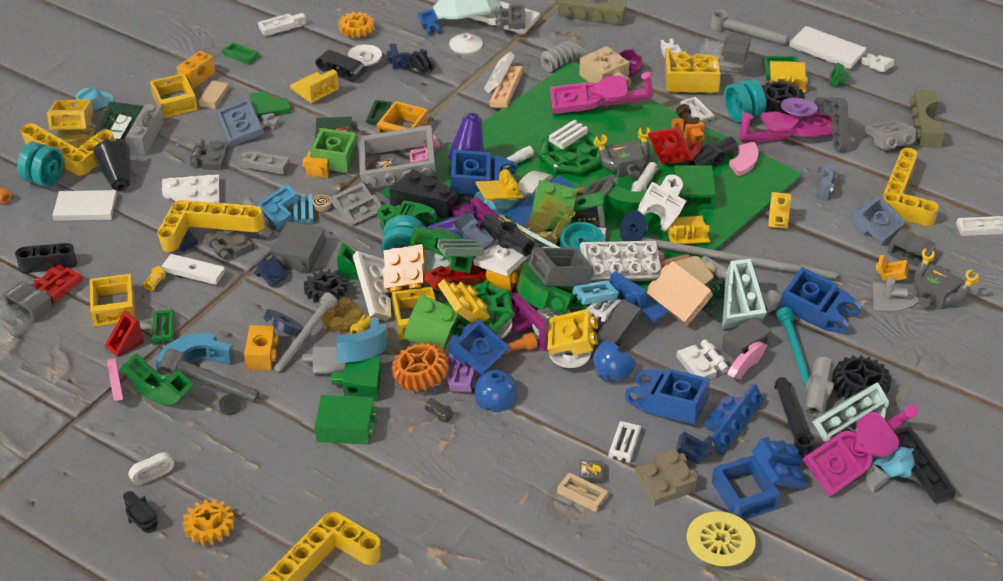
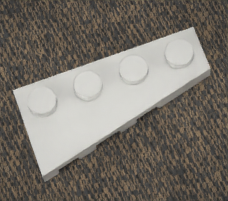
[353,251,391,322]

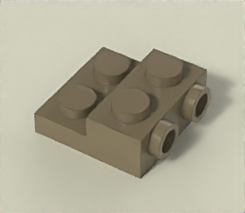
[634,449,698,506]

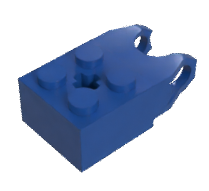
[450,150,517,195]
[779,267,862,334]
[625,368,710,425]

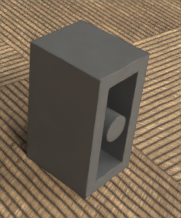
[722,317,772,360]

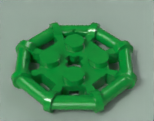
[538,131,606,176]
[443,280,515,337]

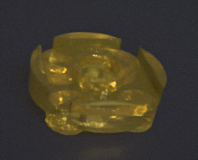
[321,297,362,334]

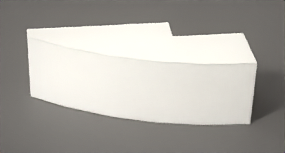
[516,171,553,202]

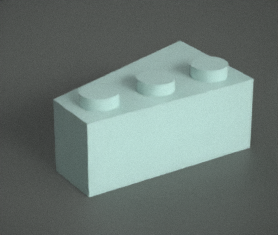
[722,259,767,329]

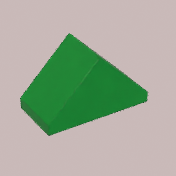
[337,242,359,280]

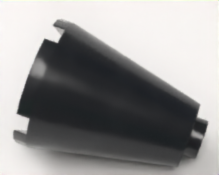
[93,139,130,191]

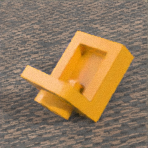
[303,151,329,178]
[876,255,909,282]

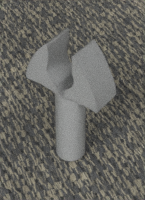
[260,113,280,130]

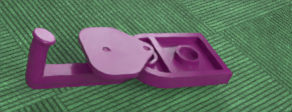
[486,279,548,351]

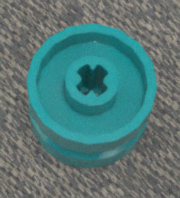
[724,78,766,123]
[17,141,64,188]
[381,215,426,256]
[559,222,604,253]

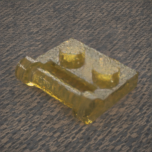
[524,193,576,245]

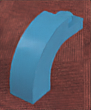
[337,317,388,363]
[155,333,234,375]

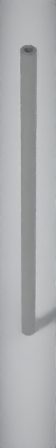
[640,237,837,280]

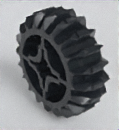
[761,80,805,115]
[832,355,892,400]

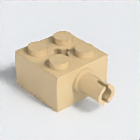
[579,46,631,87]

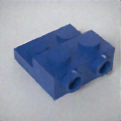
[448,319,510,375]
[752,437,809,490]

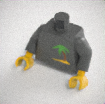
[594,127,650,179]
[914,248,980,309]

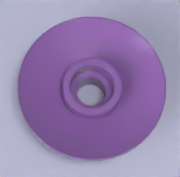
[781,98,818,118]

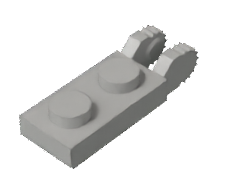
[236,150,290,175]

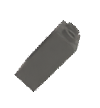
[529,248,594,286]

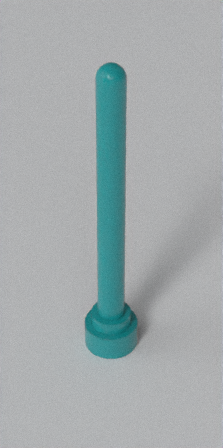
[777,307,810,387]

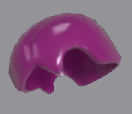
[619,49,643,76]

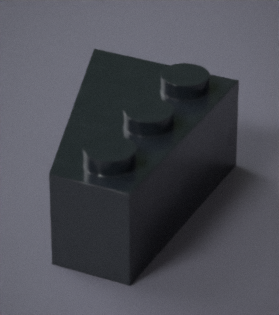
[389,169,459,219]

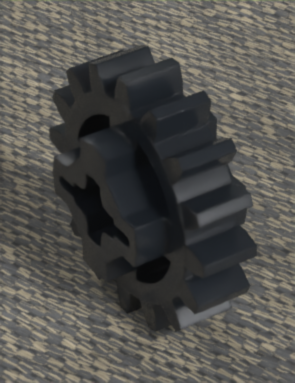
[304,269,348,302]

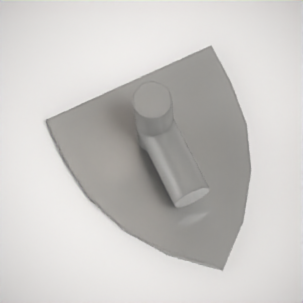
[872,278,919,312]

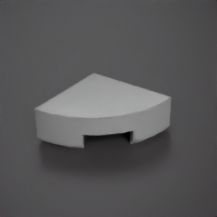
[865,463,889,493]

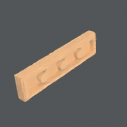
[490,66,523,108]

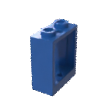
[712,455,781,520]

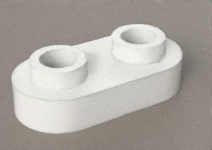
[128,452,174,485]

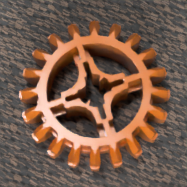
[392,341,449,393]

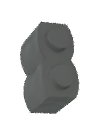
[721,33,751,64]
[888,229,936,267]
[3,281,52,322]

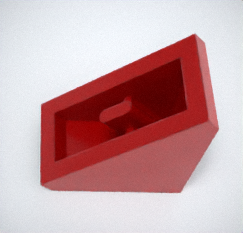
[104,310,144,357]

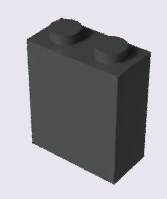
[271,221,326,273]

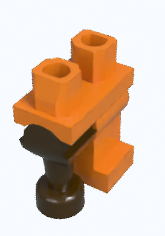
[671,104,705,153]

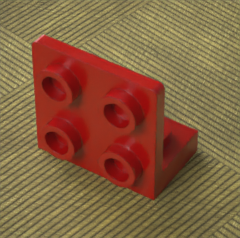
[648,127,701,165]

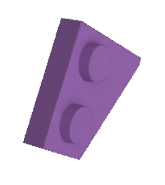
[446,355,477,392]

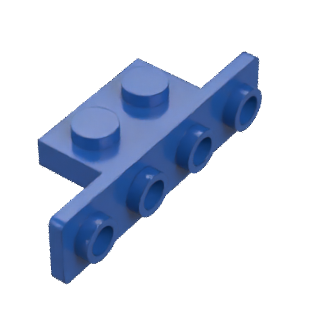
[610,271,668,323]
[704,384,764,454]

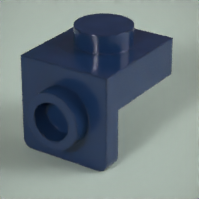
[387,43,410,70]
[254,256,288,287]
[676,431,713,464]

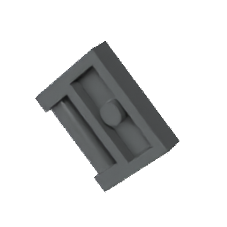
[582,175,618,196]

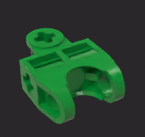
[377,200,437,230]

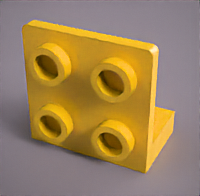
[290,69,339,103]

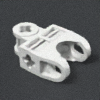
[638,175,686,232]

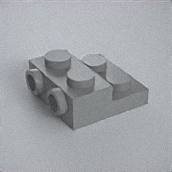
[865,120,916,150]

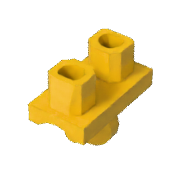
[768,192,791,229]

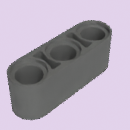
[593,299,643,348]

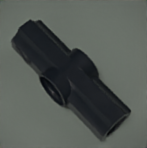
[687,136,738,166]
[480,214,535,257]

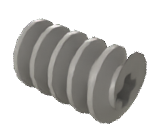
[540,41,579,72]

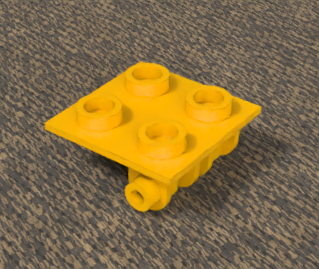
[770,61,808,93]
[476,169,523,201]
[667,216,710,244]

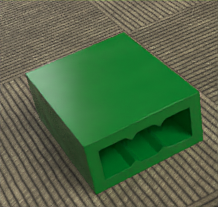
[673,165,716,209]
[314,395,378,445]

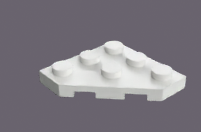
[162,174,220,203]

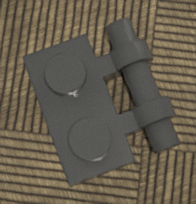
[495,5,525,30]
[190,139,229,170]
[204,229,253,260]

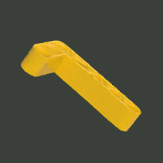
[20,123,115,176]
[883,148,939,226]
[157,200,265,252]
[261,512,381,581]

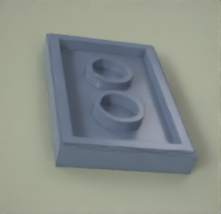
[217,99,265,147]

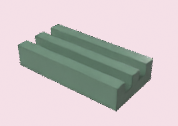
[437,239,483,256]

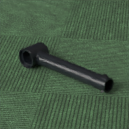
[774,377,815,462]

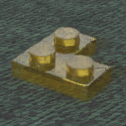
[57,126,97,148]

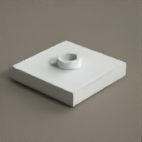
[473,239,530,276]

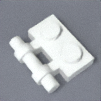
[676,340,730,380]

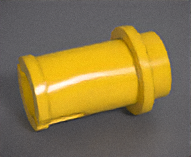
[143,266,166,292]
[350,315,371,334]

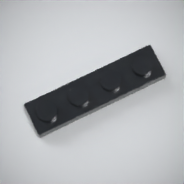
[893,426,956,503]

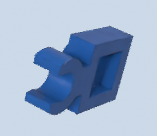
[418,9,440,36]

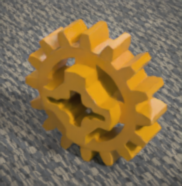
[338,11,374,38]
[182,499,235,546]

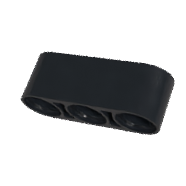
[315,50,366,82]
[15,243,77,273]

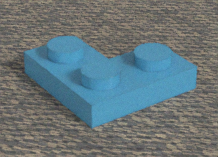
[256,184,299,229]

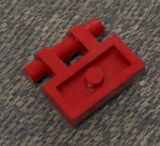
[33,264,83,303]

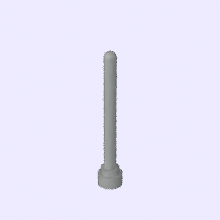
[275,293,338,372]

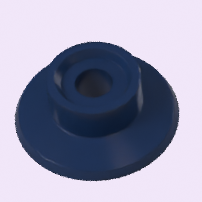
[620,210,648,242]

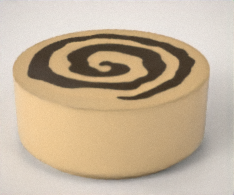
[313,195,332,212]

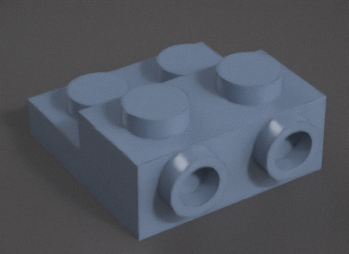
[850,195,907,244]

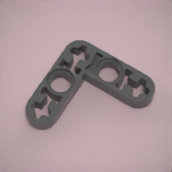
[814,97,849,152]

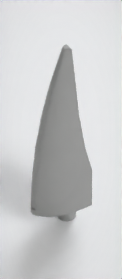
[302,347,396,374]

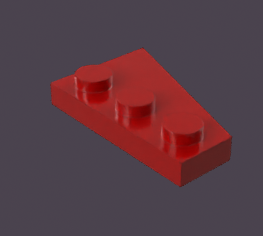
[424,263,486,290]

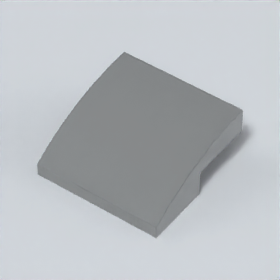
[330,182,382,226]

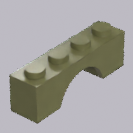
[558,0,627,26]
[910,90,945,148]

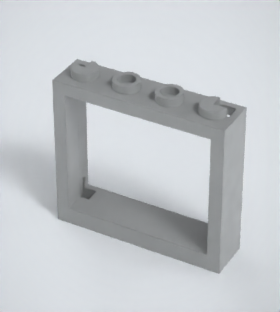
[359,125,438,189]

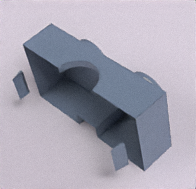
[813,162,838,201]
[452,210,494,250]

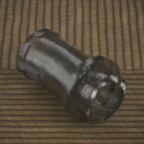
[425,398,453,422]

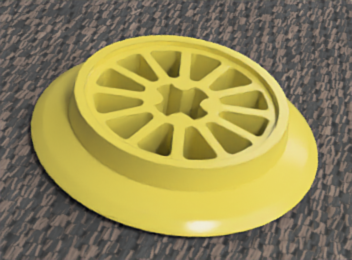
[687,512,755,566]

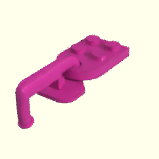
[550,72,653,114]
[739,112,833,143]
[803,405,918,497]

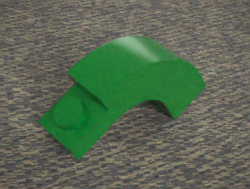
[605,177,665,216]
[410,226,473,273]
[516,260,573,315]
[120,353,194,405]

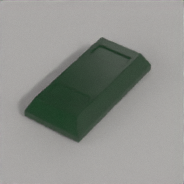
[366,100,392,126]

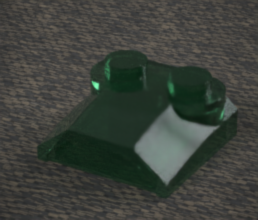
[98,101,144,140]

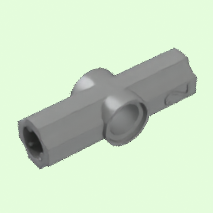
[804,357,834,418]

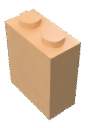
[647,261,713,326]

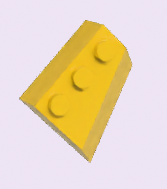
[665,48,720,94]

